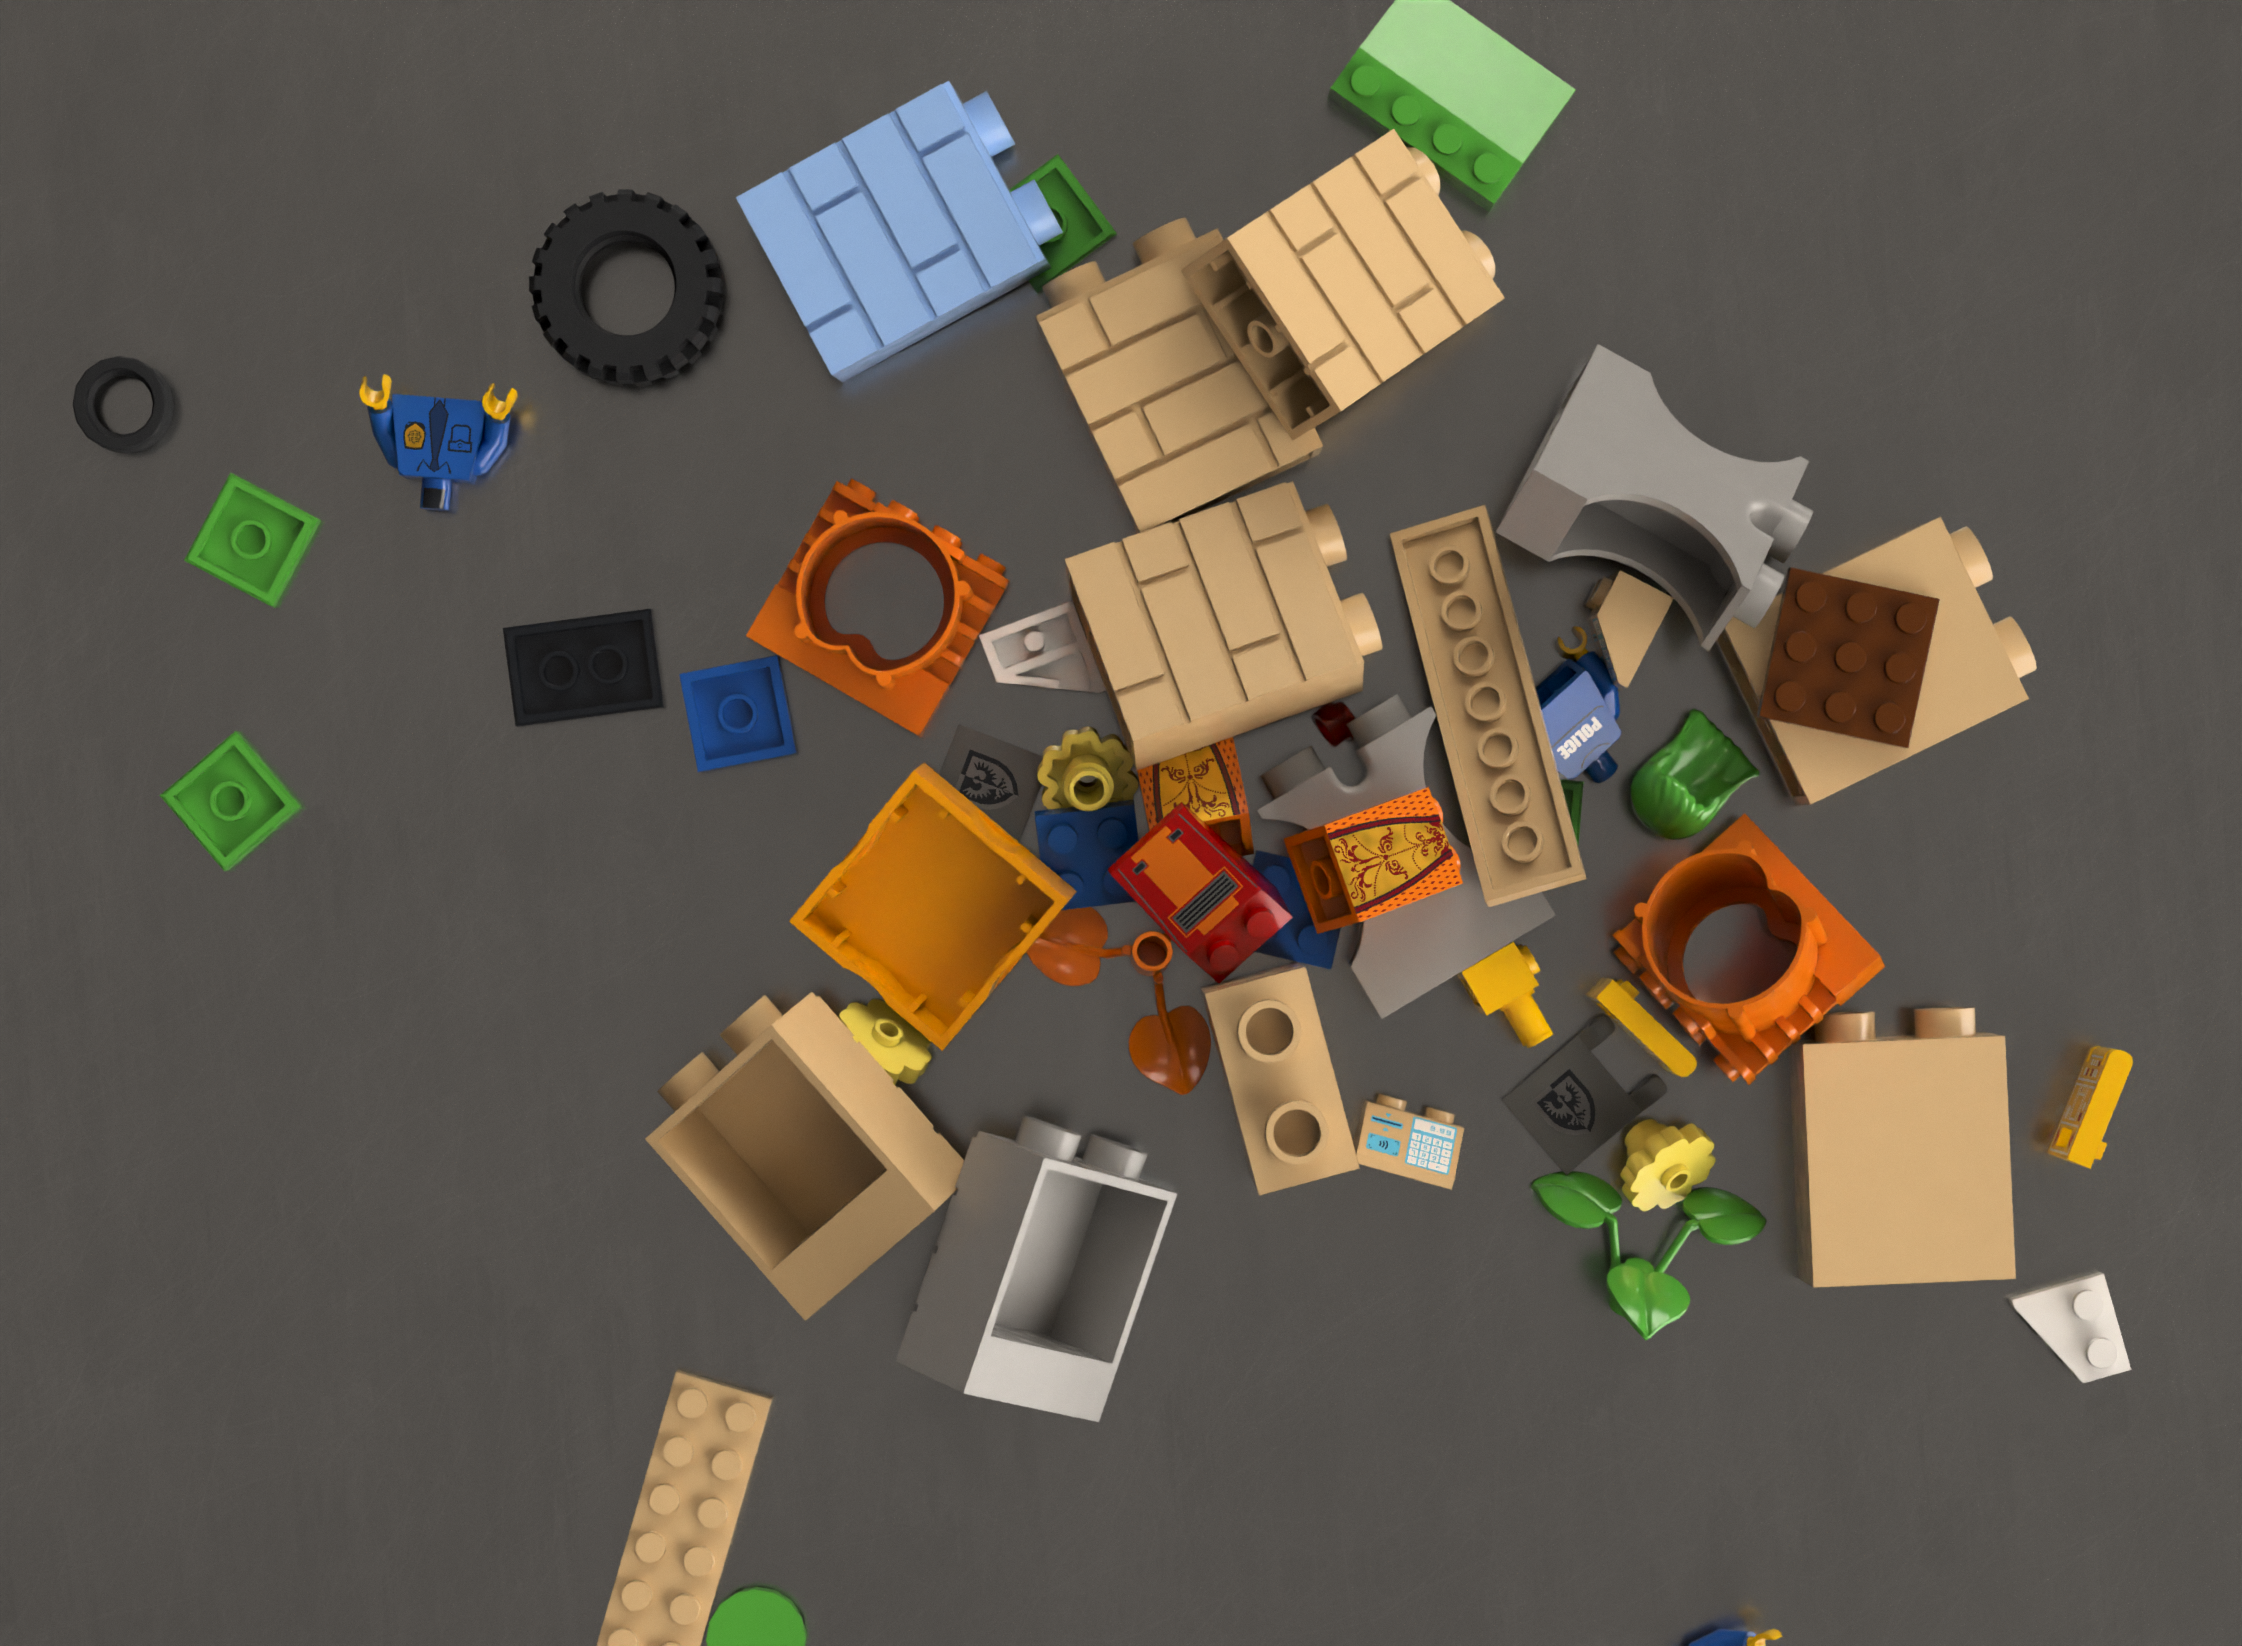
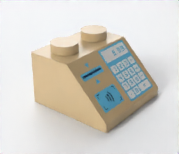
[1585,570,1674,691]
[1353,1093,1464,1190]

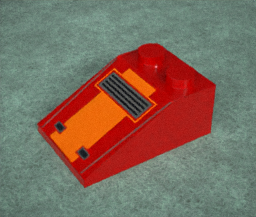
[1108,802,1293,983]

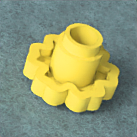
[1037,726,1138,811]
[838,999,932,1085]
[1620,1119,1716,1212]

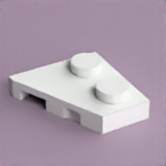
[979,601,1106,693]
[2008,1272,2131,1383]

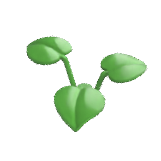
[1531,1171,1767,1340]

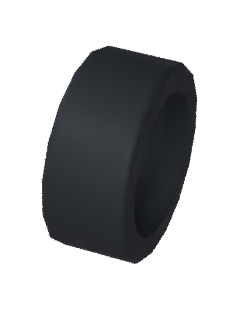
[72,356,174,454]

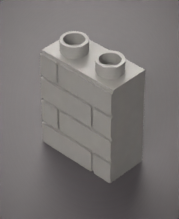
[895,1116,1177,1422]

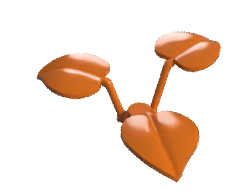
[1026,907,1211,1095]

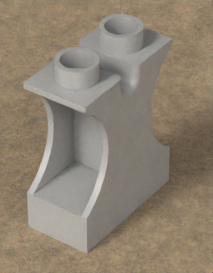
[1496,344,1813,651]
[1257,694,1556,1019]

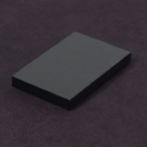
[503,609,665,727]

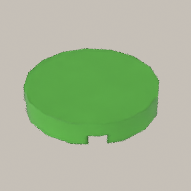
[706,1587,807,1646]

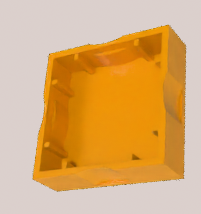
[789,762,1077,1051]

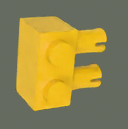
[1457,941,1553,1048]

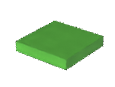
[1010,154,1117,295]
[184,473,321,608]
[160,731,303,871]

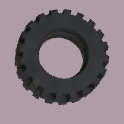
[529,189,725,387]

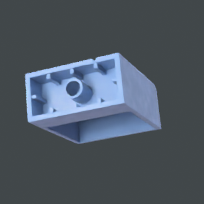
[736,81,1063,382]

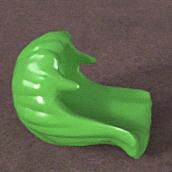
[1630,709,1760,840]

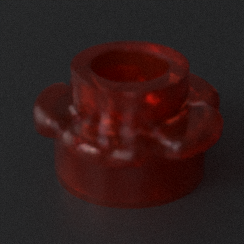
[1312,701,1356,747]

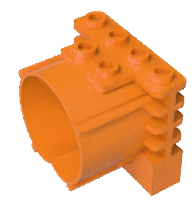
[746,478,1010,737]
[1612,813,1885,1085]

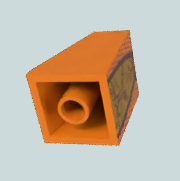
[1137,737,1254,856]
[1283,787,1463,934]

